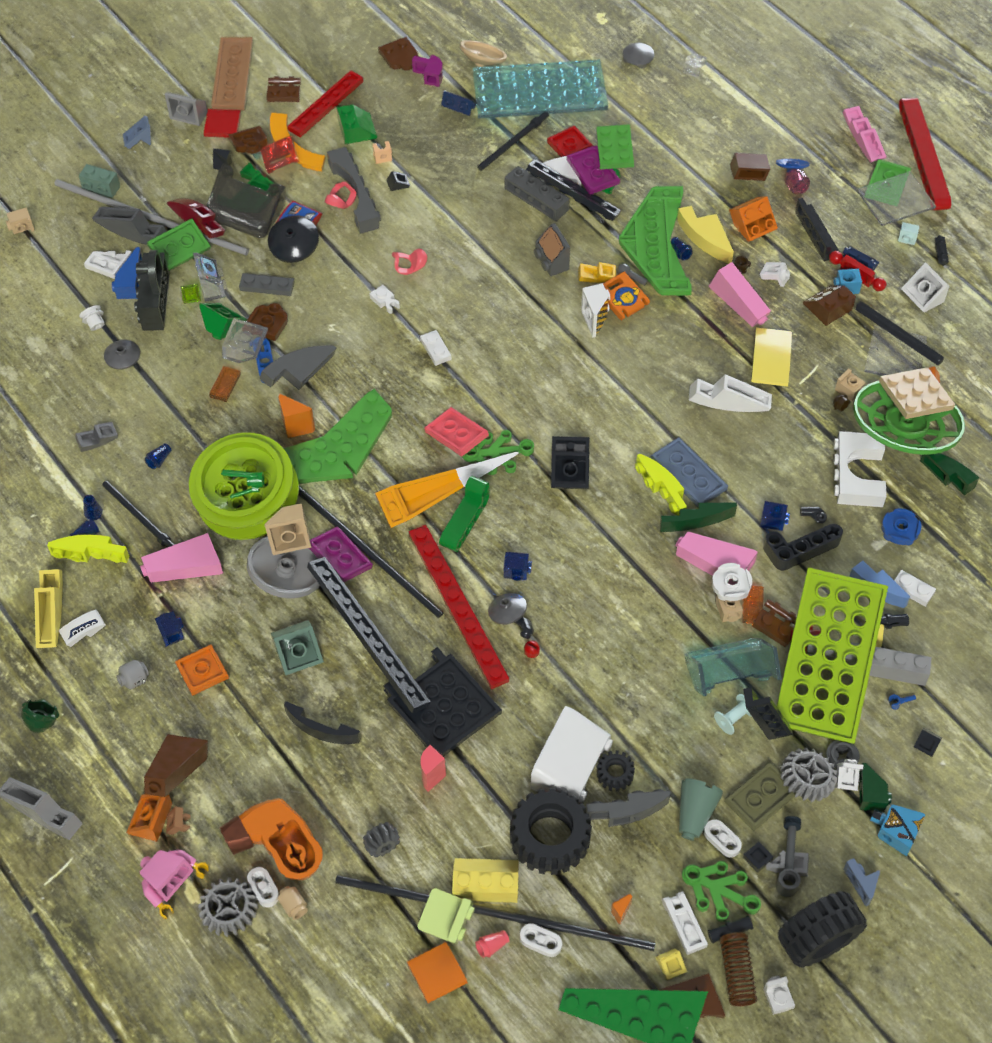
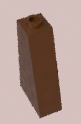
[144,734,208,797]

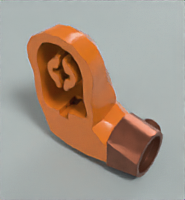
[219,798,322,880]

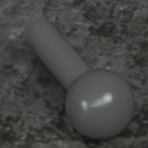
[617,263,648,286]

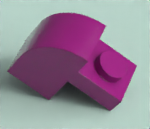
[412,54,443,87]

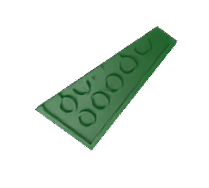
[558,988,708,1043]

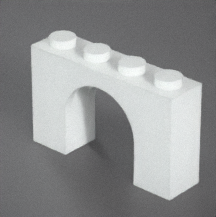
[833,431,886,507]

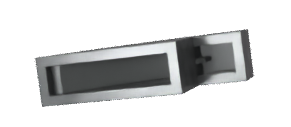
[92,207,167,245]
[260,345,336,390]

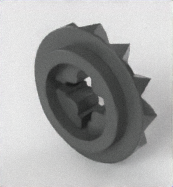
[826,740,860,768]

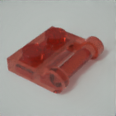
[261,136,300,174]

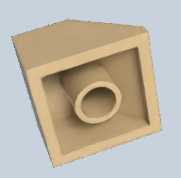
[265,503,311,555]

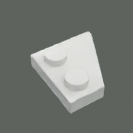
[84,251,132,279]

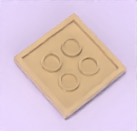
[879,367,955,419]

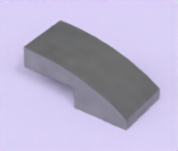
[75,422,118,452]

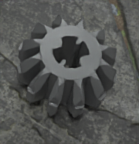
[363,822,400,858]

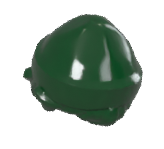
[21,699,59,733]

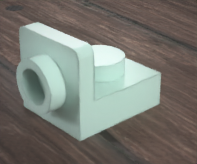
[898,222,920,245]

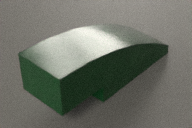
[920,453,979,495]

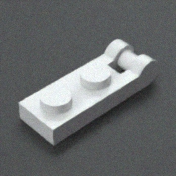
[662,891,708,955]

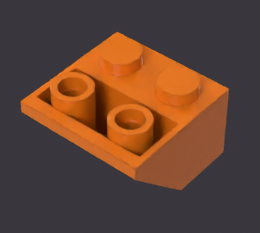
[729,196,778,242]

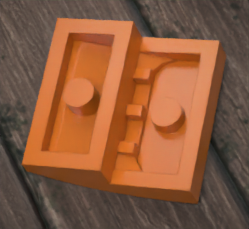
[407,942,468,1003]

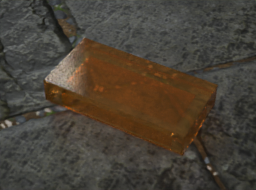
[209,366,241,402]

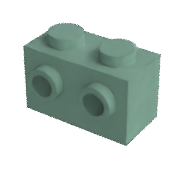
[79,164,120,198]

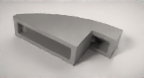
[0,777,83,840]

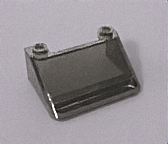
[206,163,286,238]

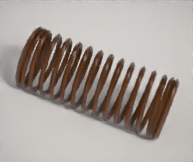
[720,932,758,1007]

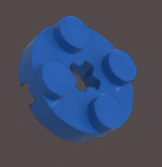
[881,508,922,546]

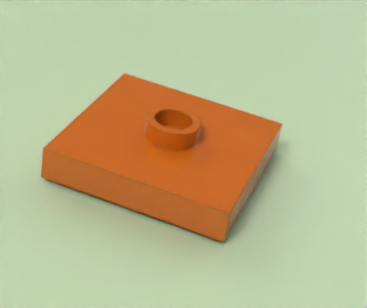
[175,644,229,696]

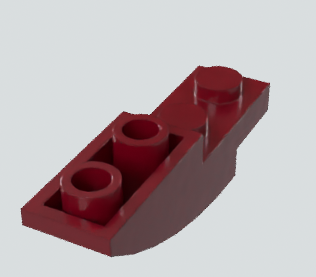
[167,198,225,239]

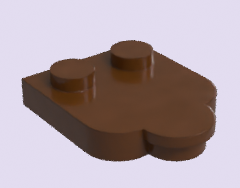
[378,37,418,71]
[228,126,268,154]
[243,303,288,341]

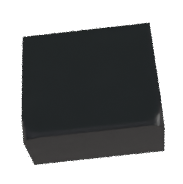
[386,171,410,191]

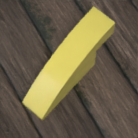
[677,206,734,264]
[34,569,63,648]

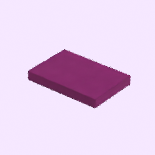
[566,145,620,195]
[309,526,373,582]

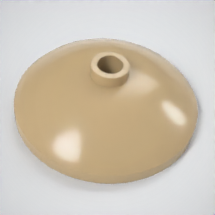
[460,40,507,67]

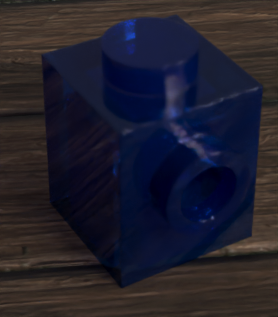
[760,501,790,531]
[504,552,532,581]
[155,611,184,647]

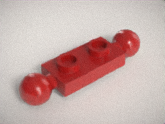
[829,251,887,292]

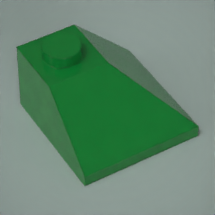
[199,303,247,340]

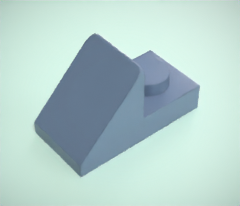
[122,115,151,149]
[843,858,880,906]

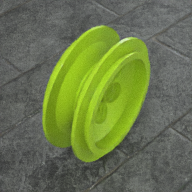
[189,432,299,540]

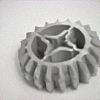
[780,747,838,803]
[198,877,258,937]

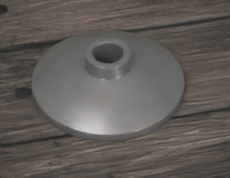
[104,340,140,370]
[488,593,527,625]

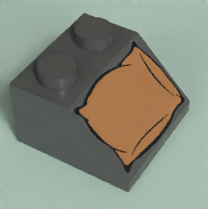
[534,223,570,277]

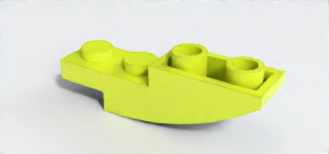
[635,454,687,516]
[47,535,130,563]

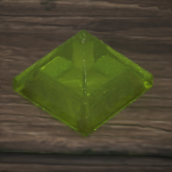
[180,284,201,304]

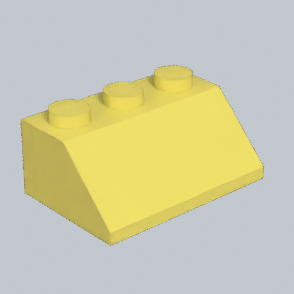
[452,858,519,903]

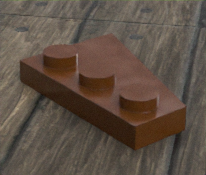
[659,973,725,1018]

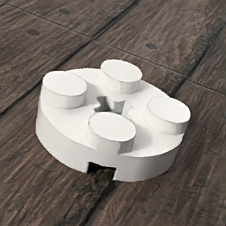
[712,563,752,601]

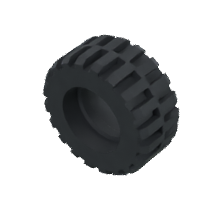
[510,788,592,875]
[778,891,867,968]

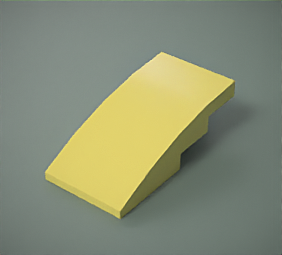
[751,327,792,387]

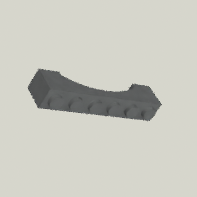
[327,147,381,234]

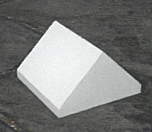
[901,262,949,312]

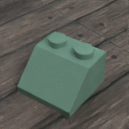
[270,620,323,675]

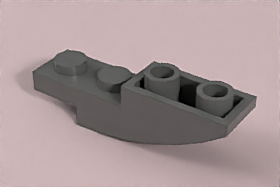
[586,789,671,827]

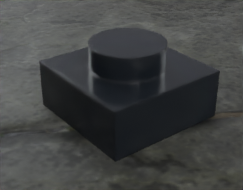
[914,728,942,757]
[743,841,774,873]

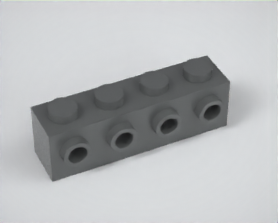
[505,166,570,221]

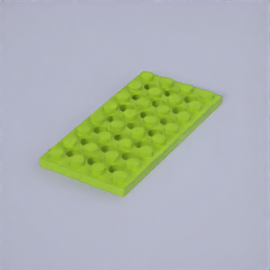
[773,567,888,744]

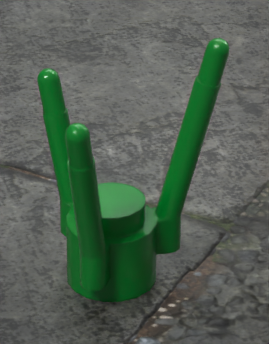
[221,469,264,499]

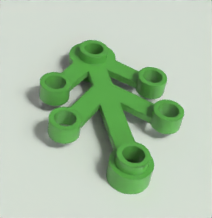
[462,430,534,475]
[682,861,761,922]

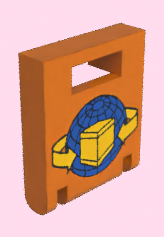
[603,271,650,320]

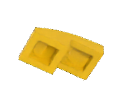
[578,262,616,283]

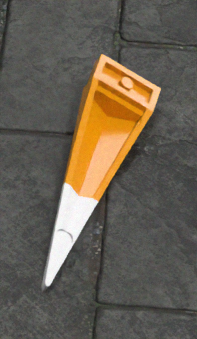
[375,452,518,529]

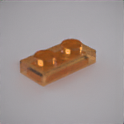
[742,586,764,624]

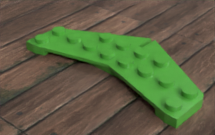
[619,186,692,296]
[283,389,392,484]

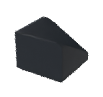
[213,149,232,171]

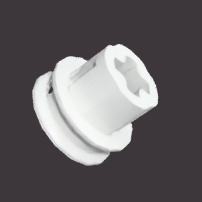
[79,305,105,331]

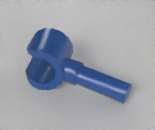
[888,694,916,710]

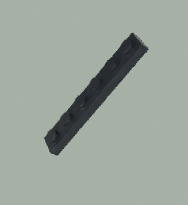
[526,159,621,221]

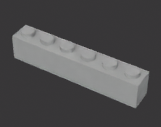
[807,635,932,686]

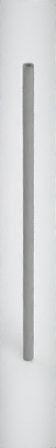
[55,179,249,256]

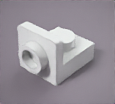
[760,262,790,287]
[763,976,795,1015]

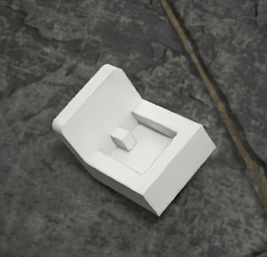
[835,759,863,791]

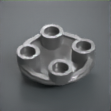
[623,43,655,68]

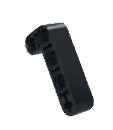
[763,524,843,571]

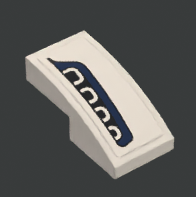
[58,610,106,647]

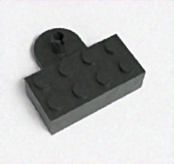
[134,250,170,331]

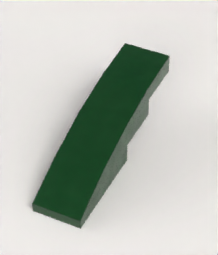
[660,502,737,532]

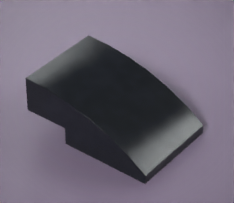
[551,436,590,489]

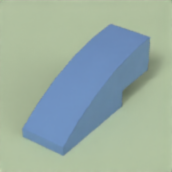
[849,561,910,608]

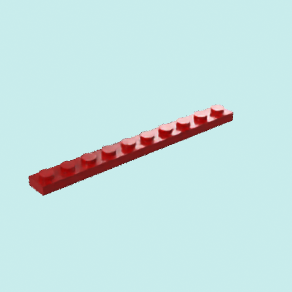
[408,525,509,690]

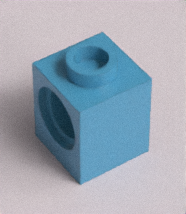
[834,269,862,294]

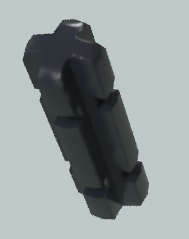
[935,235,949,266]

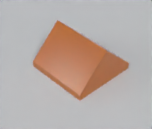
[278,394,315,438]
[126,794,172,842]

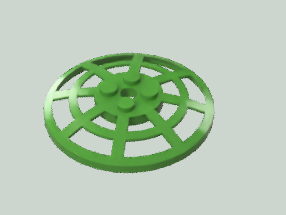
[853,381,965,454]

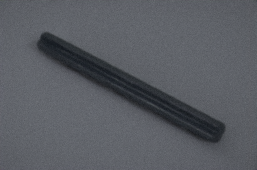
[855,301,944,366]

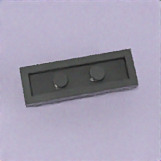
[239,273,295,296]

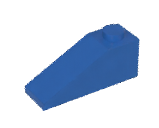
[112,247,142,299]

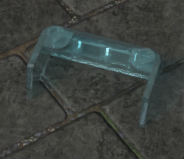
[685,638,782,697]

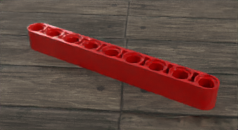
[899,97,951,211]

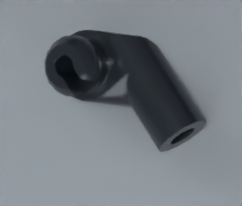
[514,617,534,639]

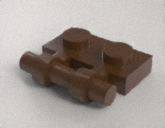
[266,76,301,102]
[752,599,797,647]

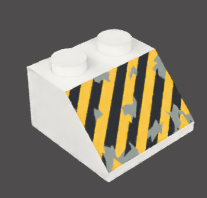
[581,283,610,337]

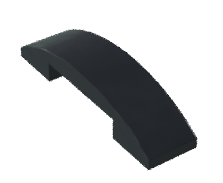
[284,701,361,744]

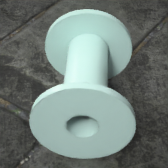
[714,694,752,735]

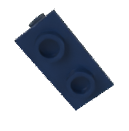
[441,90,476,116]
[843,246,880,271]

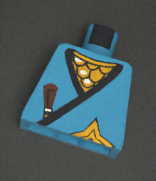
[870,805,926,856]

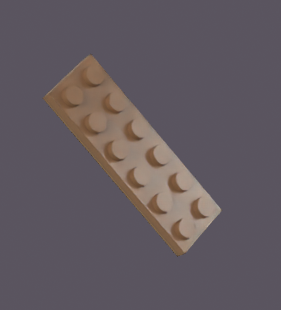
[211,37,253,110]

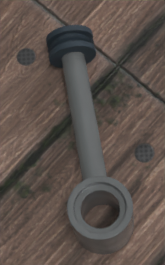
[776,816,801,897]

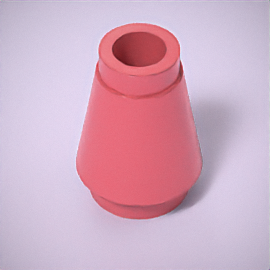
[475,930,510,958]

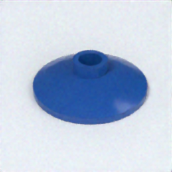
[776,159,810,173]

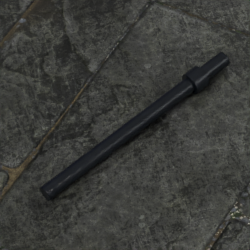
[477,111,549,171]
[102,480,175,548]

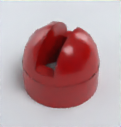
[524,640,540,658]

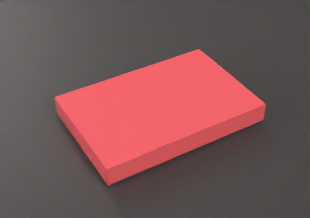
[424,407,489,457]

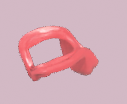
[325,181,357,209]
[392,249,428,275]

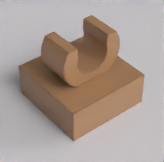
[166,807,191,835]

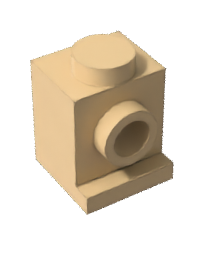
[6,208,35,234]
[835,369,866,402]
[715,596,743,622]

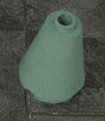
[679,778,723,841]

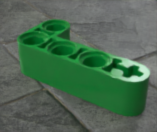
[439,475,490,552]

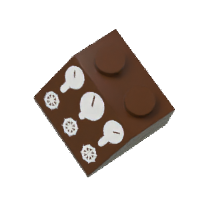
[803,285,856,326]

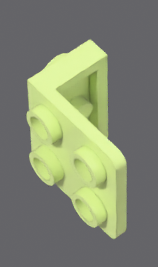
[418,888,475,945]

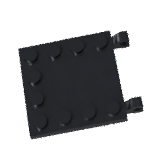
[383,647,502,757]

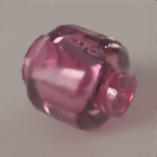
[785,169,810,194]

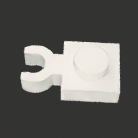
[369,285,400,314]

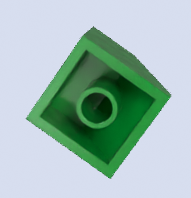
[337,104,377,145]

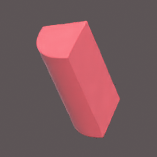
[421,745,446,792]

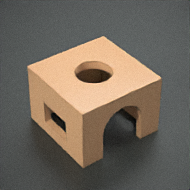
[372,141,392,164]

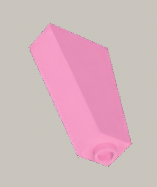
[709,262,771,327]
[675,532,758,585]
[140,533,223,583]

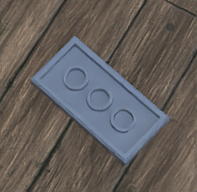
[650,437,728,507]

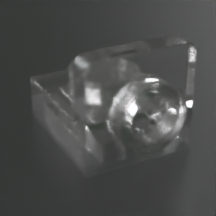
[683,53,707,77]

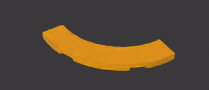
[270,112,326,172]

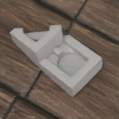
[766,850,809,877]

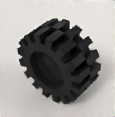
[597,750,635,792]

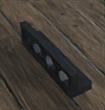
[795,197,840,261]
[743,687,793,740]

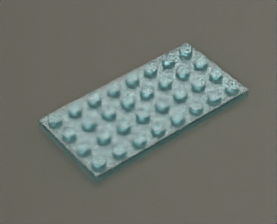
[473,60,608,119]

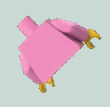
[140,850,209,920]

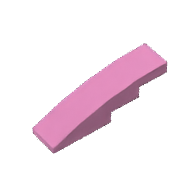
[843,106,886,163]

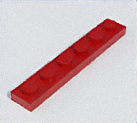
[287,70,364,138]

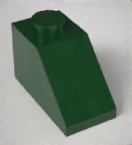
[859,763,892,812]

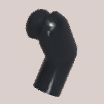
[800,507,827,523]

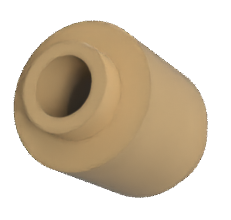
[278,886,308,920]

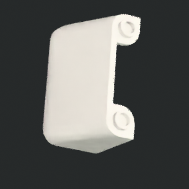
[531,706,613,804]

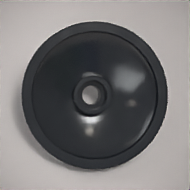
[268,215,319,263]

